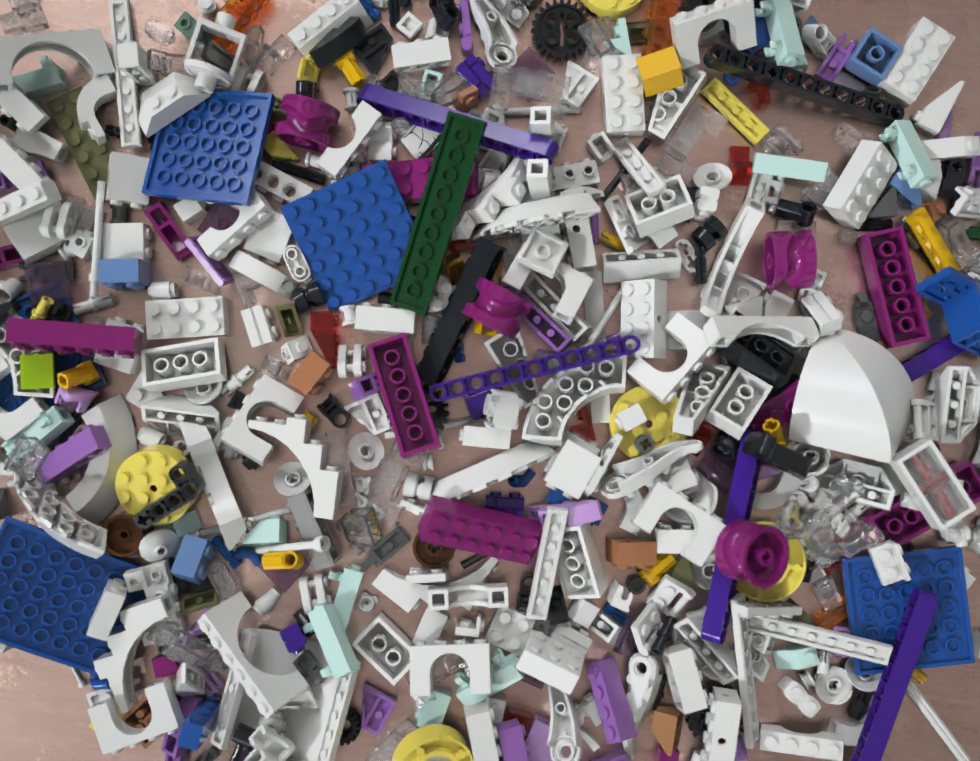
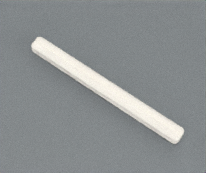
[906,679,971,761]

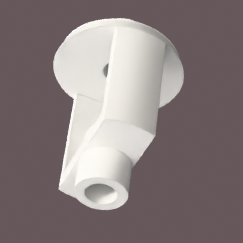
[184,11,248,94]

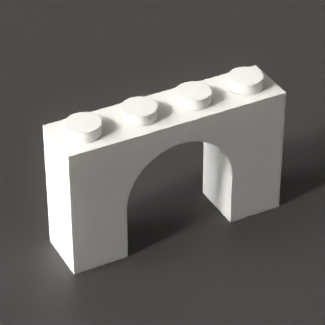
[669,0,757,70]
[526,106,555,201]
[500,242,594,325]
[626,313,716,405]
[0,353,50,441]
[221,374,305,466]
[630,481,726,567]
[409,639,492,697]
[87,677,184,755]

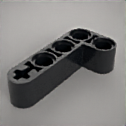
[742,432,812,479]
[134,460,206,529]

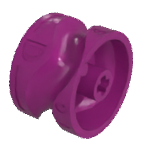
[274,94,340,153]
[763,230,817,290]
[462,277,533,340]
[715,519,790,588]

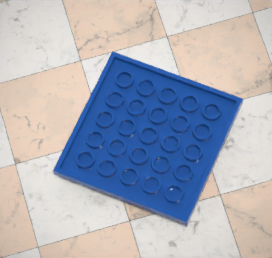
[141,89,276,207]
[280,159,414,314]
[841,545,975,676]

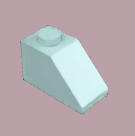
[242,516,287,547]
[772,643,820,669]

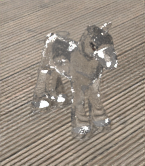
[768,473,885,569]

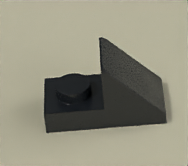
[548,585,569,626]

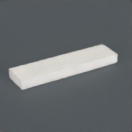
[613,136,667,199]

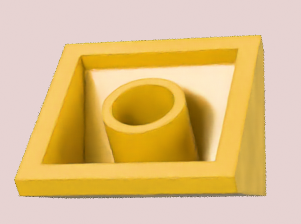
[636,46,684,97]

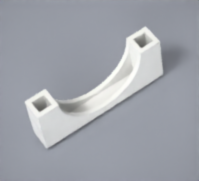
[0,28,115,93]
[197,591,309,719]

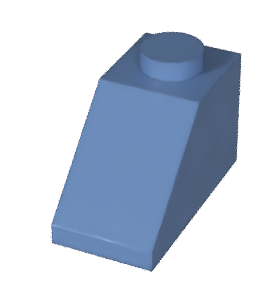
[884,167,922,210]

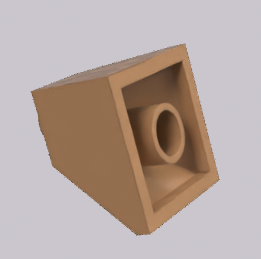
[649,706,684,756]

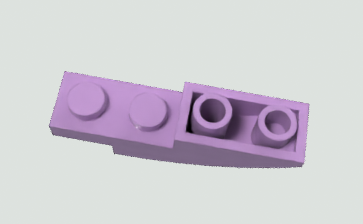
[525,500,603,529]

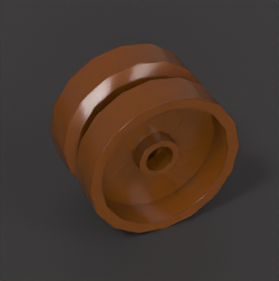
[103,511,154,557]
[413,532,455,569]

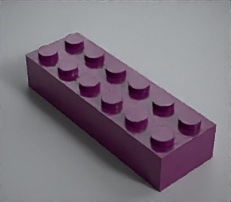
[360,157,479,204]
[856,225,931,349]
[5,317,143,359]
[368,333,442,459]
[860,460,980,546]
[418,495,543,565]

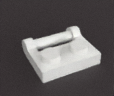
[911,399,939,442]
[646,574,696,619]
[631,602,663,656]

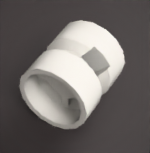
[403,471,435,502]

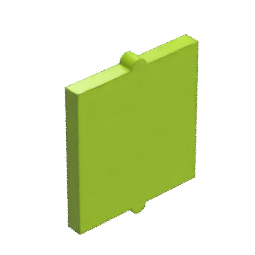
[20,352,56,391]

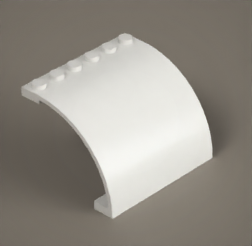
[210,628,361,761]

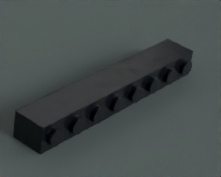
[417,236,506,388]

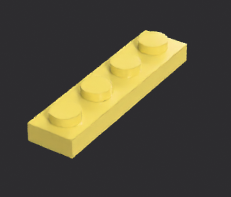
[700,77,770,146]

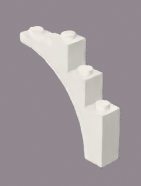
[2,128,70,165]
[451,157,527,241]
[699,197,765,317]
[248,414,344,520]
[372,556,499,613]
[93,592,177,714]

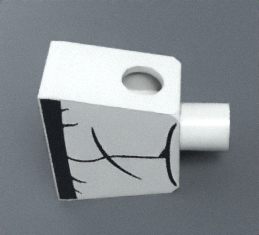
[398,122,441,159]

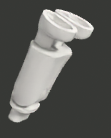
[789,476,851,537]

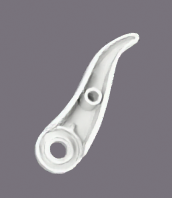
[468,0,518,71]
[599,440,703,499]
[622,652,662,760]
[547,684,582,761]

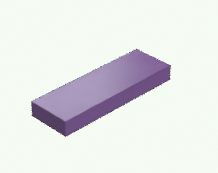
[184,236,235,287]

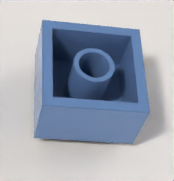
[843,27,904,86]
[99,258,152,291]
[170,534,215,585]

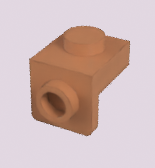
[452,85,478,113]
[912,199,948,222]

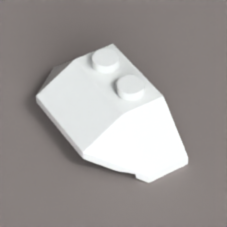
[139,72,211,137]
[934,365,980,444]
[141,395,220,437]
[815,459,896,511]
[673,616,738,685]

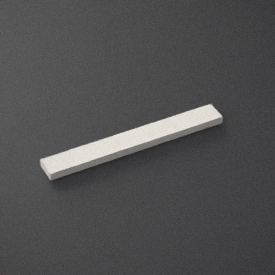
[109,0,143,149]
[582,270,610,424]
[730,593,760,749]
[730,616,893,666]

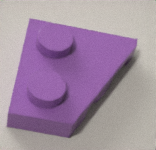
[361,683,397,736]

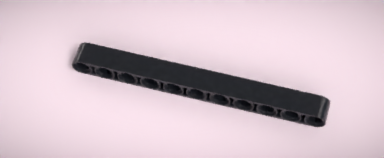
[703,44,905,127]

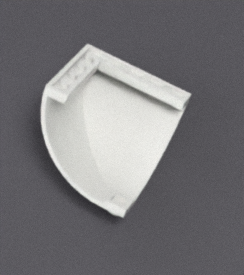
[789,329,915,464]

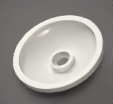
[664,468,718,525]

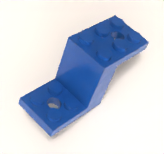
[915,266,980,356]

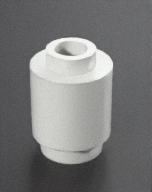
[148,281,179,300]
[136,426,168,446]

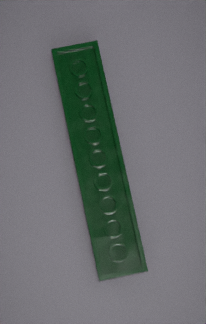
[389,111,488,316]

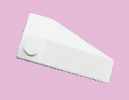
[648,66,707,140]

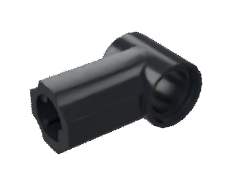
[775,198,817,227]

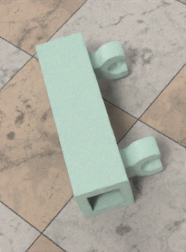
[754,0,805,67]
[0,55,69,106]
[879,120,939,189]
[751,152,830,183]
[1,406,75,463]
[328,563,365,633]
[302,602,361,680]
[454,648,524,706]

